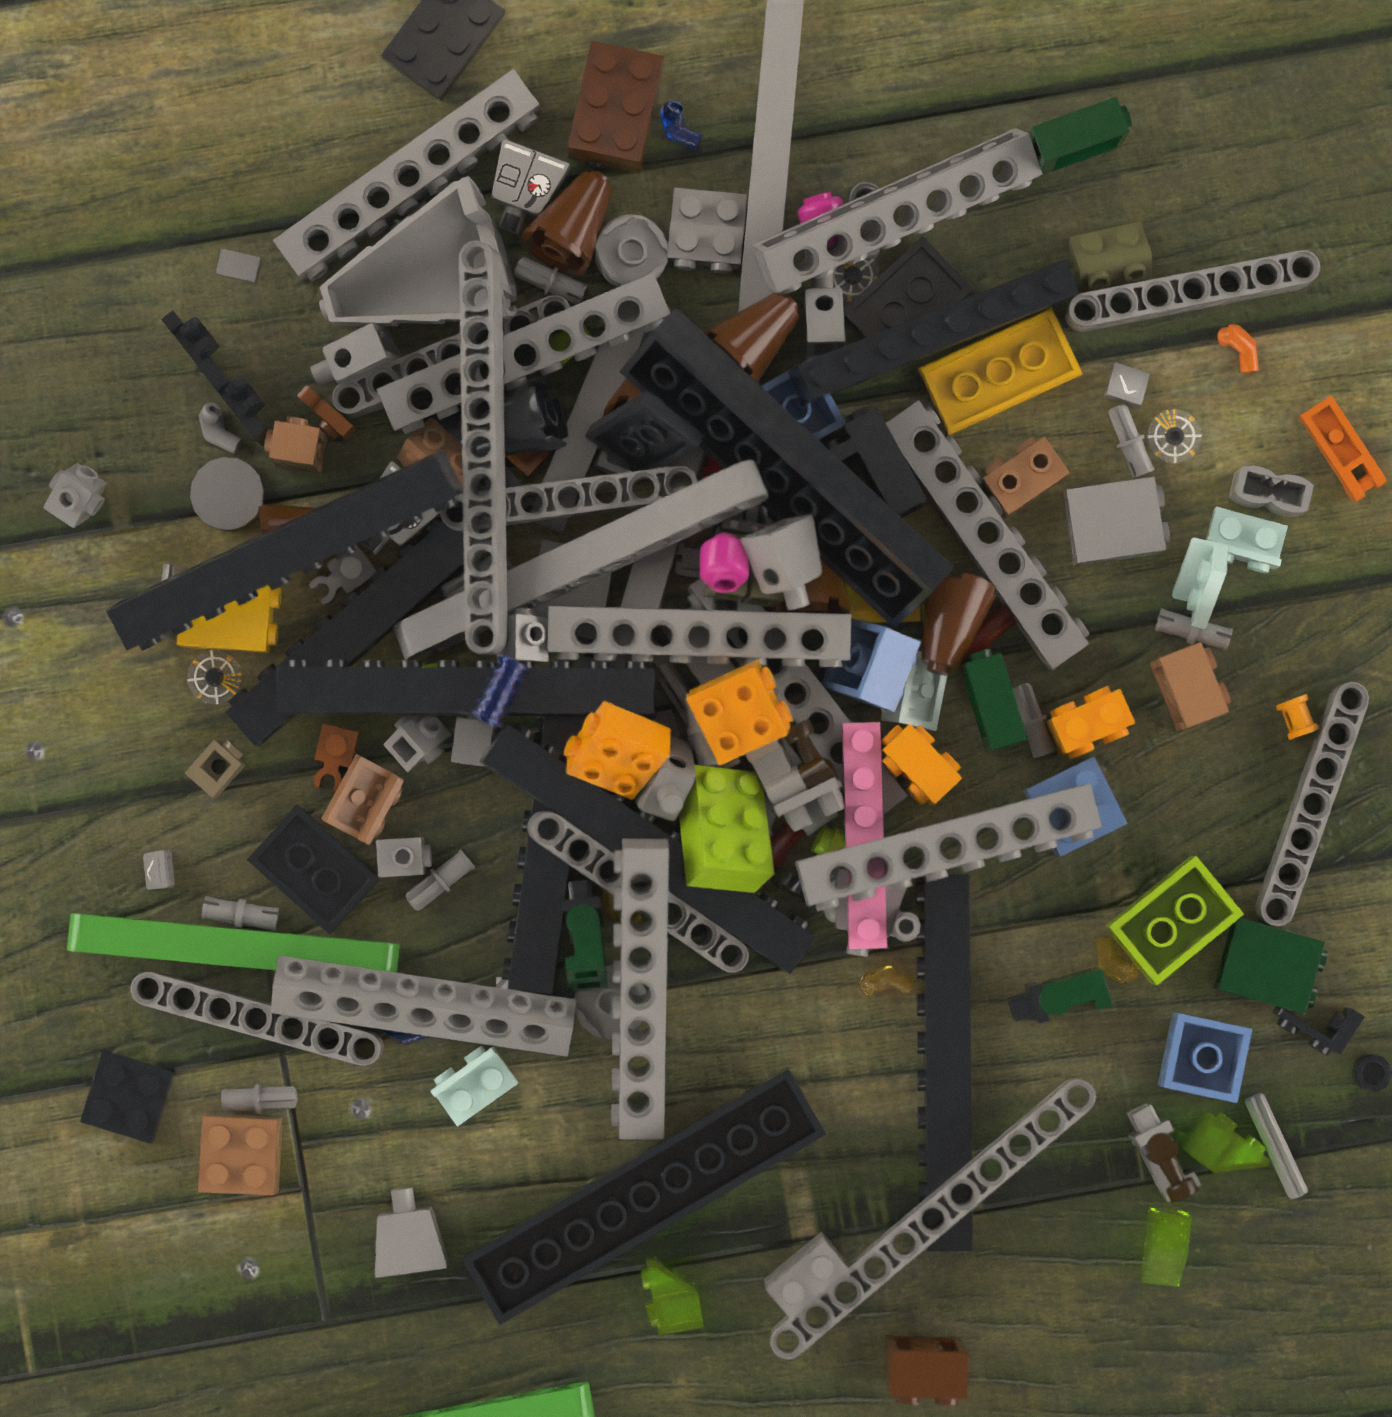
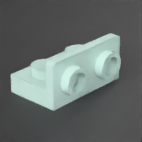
[1206,507,1288,574]
[1172,538,1228,630]
[881,651,947,731]
[430,1045,519,1127]

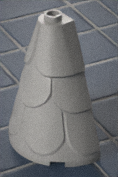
[319,176,518,327]

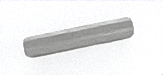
[1245,1093,1308,1199]

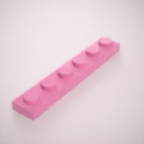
[842,722,887,949]

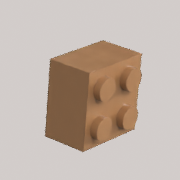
[1150,642,1231,731]
[198,1113,283,1195]

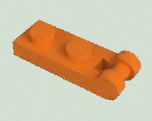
[1298,395,1387,503]

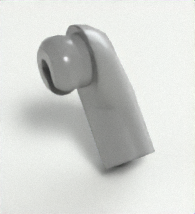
[199,402,242,454]

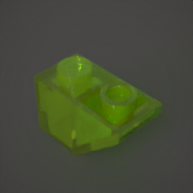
[1179,1111,1271,1173]
[640,1255,704,1335]

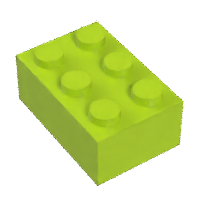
[679,765,774,893]
[1104,856,1244,985]

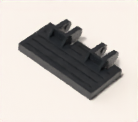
[161,311,267,446]

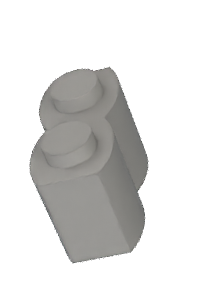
[1228,466,1314,517]

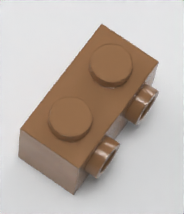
[264,417,328,474]
[982,436,1070,518]

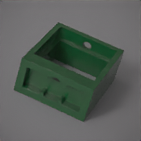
[1029,97,1132,177]
[960,649,1028,753]

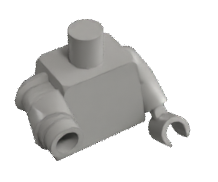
[819,854,920,957]

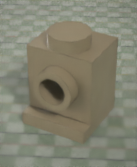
[185,740,245,799]

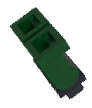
[562,880,608,992]
[1007,967,1113,1024]

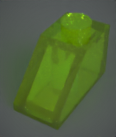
[1141,1208,1192,1287]

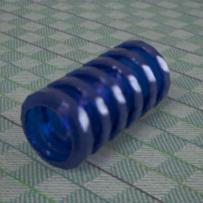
[471,655,529,728]

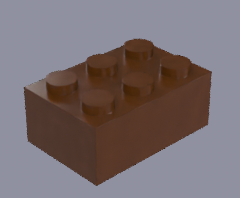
[567,41,664,174]
[884,1335,969,1406]

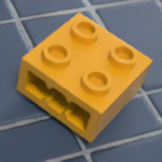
[686,659,793,765]
[1045,686,1135,759]
[564,701,671,800]
[881,724,962,806]

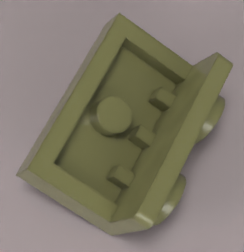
[1069,221,1152,293]

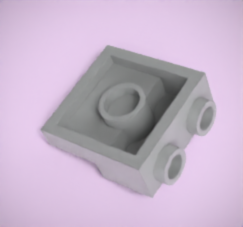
[667,187,747,274]

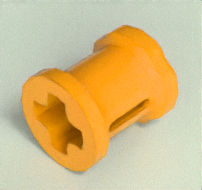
[1275,694,1319,740]

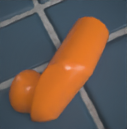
[1217,324,1259,374]

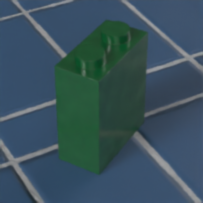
[1213,918,1328,1014]

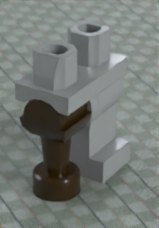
[745,719,845,832]
[1126,1103,1201,1203]

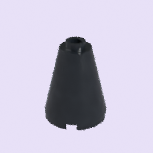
[460,377,568,458]

